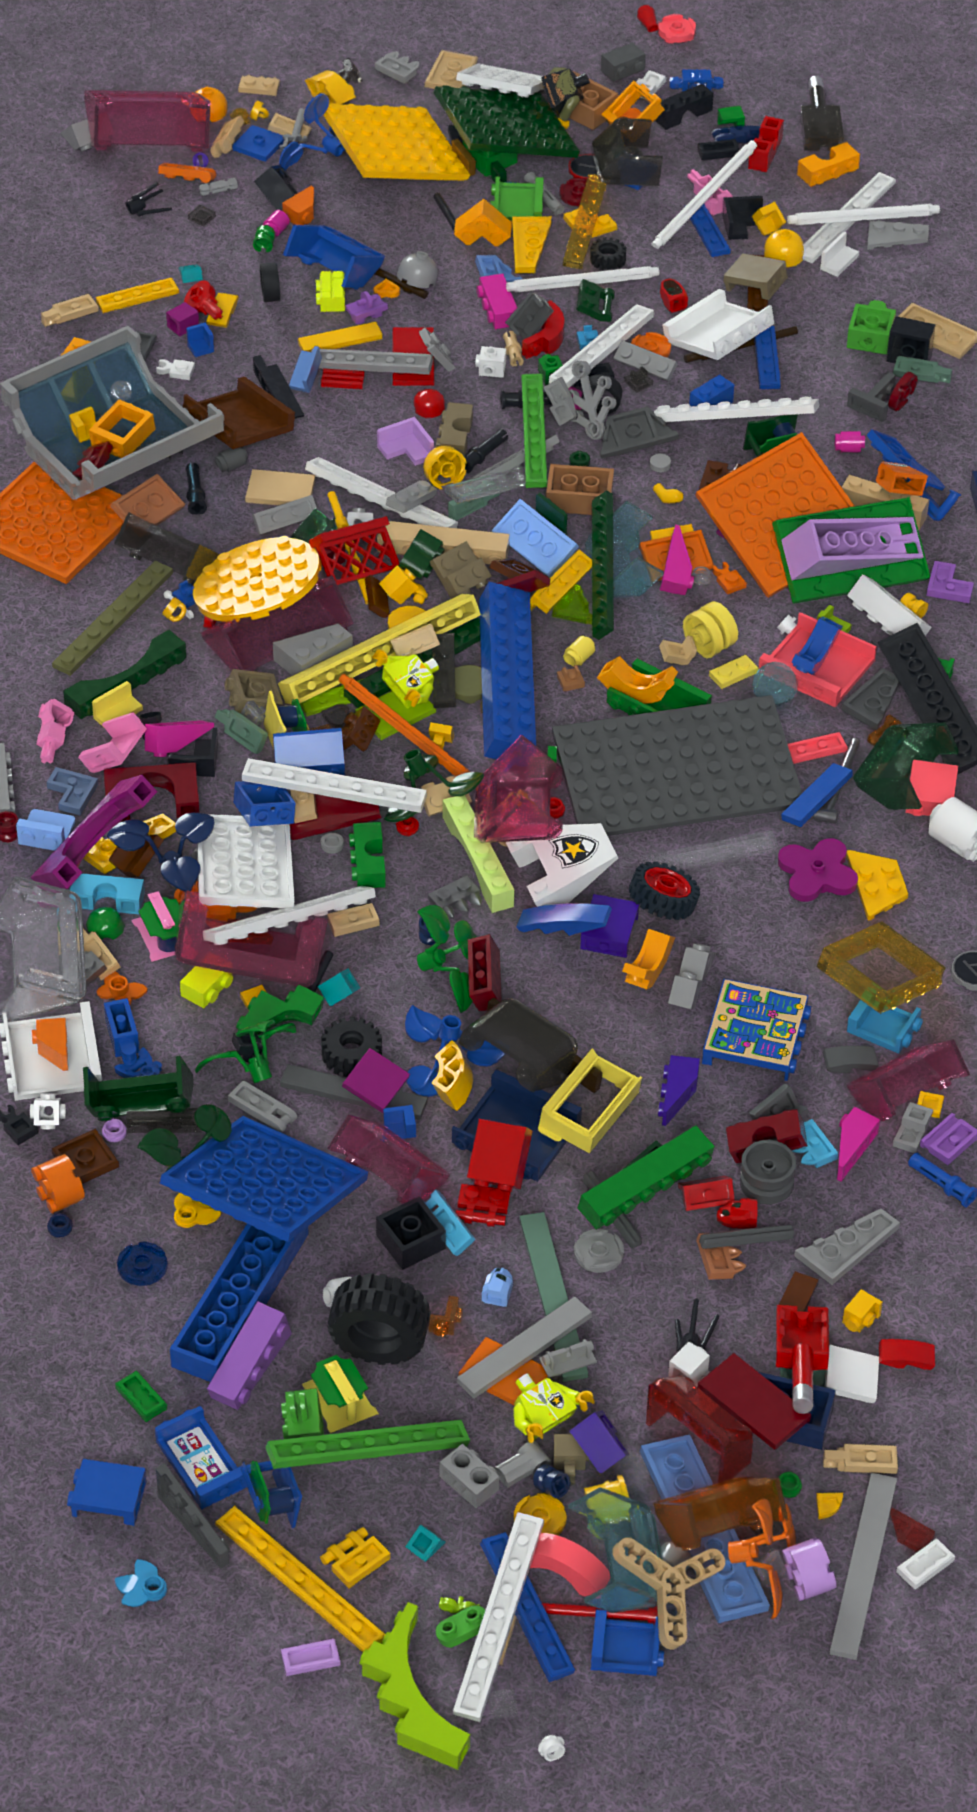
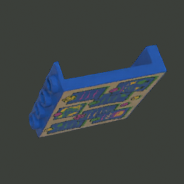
[702,979,812,1081]

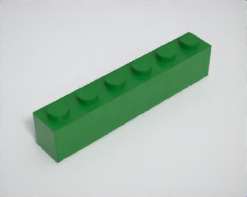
[577,1126,715,1230]

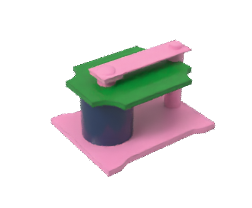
[131,891,197,962]

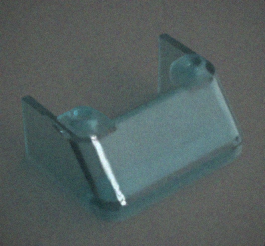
[585,501,664,598]
[568,1487,669,1613]

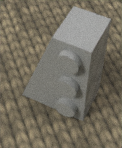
[273,624,353,676]

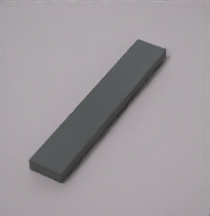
[280,1064,428,1120]

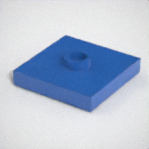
[232,125,284,162]

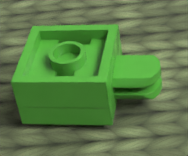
[847,300,896,355]
[281,1388,324,1439]

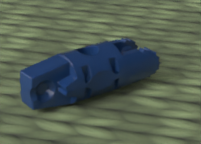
[711,125,760,144]

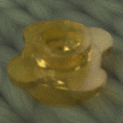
[230,108,250,124]

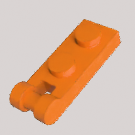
[158,162,217,183]

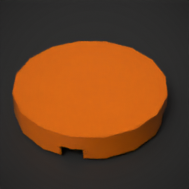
[631,332,671,357]

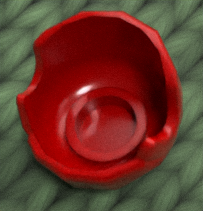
[413,388,445,418]

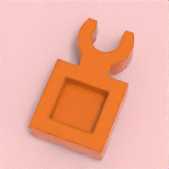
[712,562,747,595]

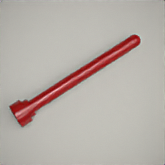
[542,1603,658,1625]

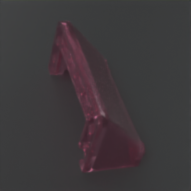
[84,90,211,151]
[200,575,354,671]
[474,735,563,843]
[174,891,328,988]

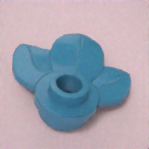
[115,1559,167,1607]

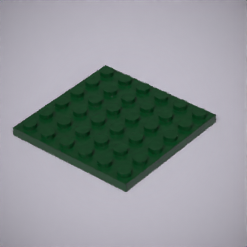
[434,85,580,158]

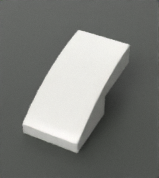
[636,70,666,99]

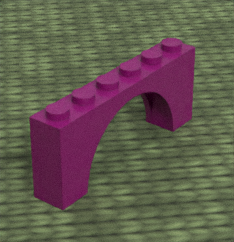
[30,775,158,894]

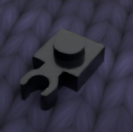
[0,1105,38,1145]

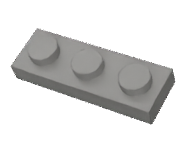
[613,340,678,381]
[386,480,438,513]
[252,495,319,535]

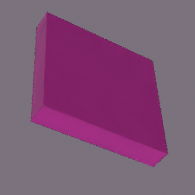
[342,1048,410,1113]

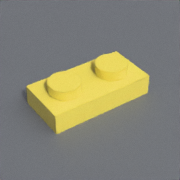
[709,655,758,689]

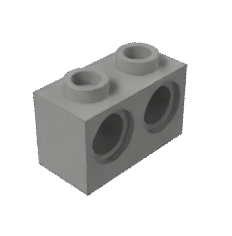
[439,1444,500,1508]

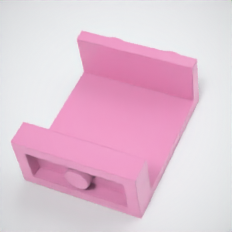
[78,712,147,773]

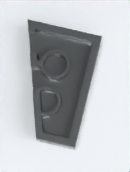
[841,668,900,731]

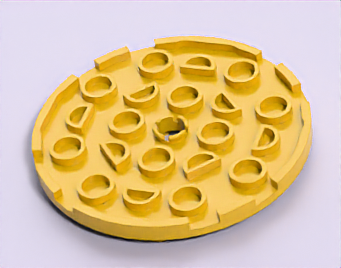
[193,536,322,622]

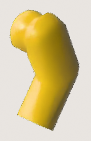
[653,483,684,503]

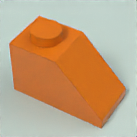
[282,186,314,225]
[32,1018,68,1071]

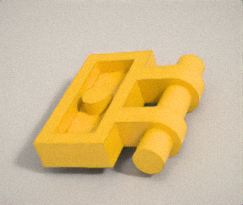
[320,1527,391,1588]

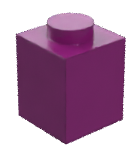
[166,302,199,336]

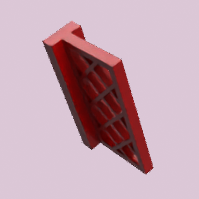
[309,516,400,587]

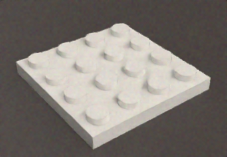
[456,63,544,97]

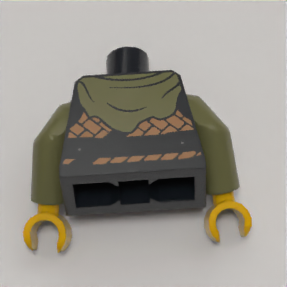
[541,67,590,129]

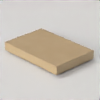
[425,50,478,89]
[245,469,315,505]

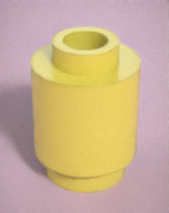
[563,636,595,667]

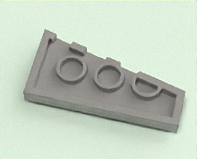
[794,1209,900,1285]

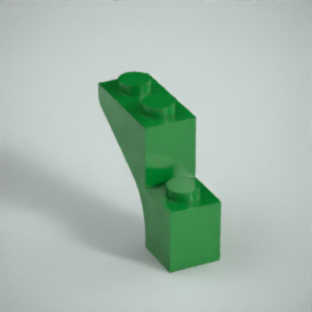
[236,985,324,1035]

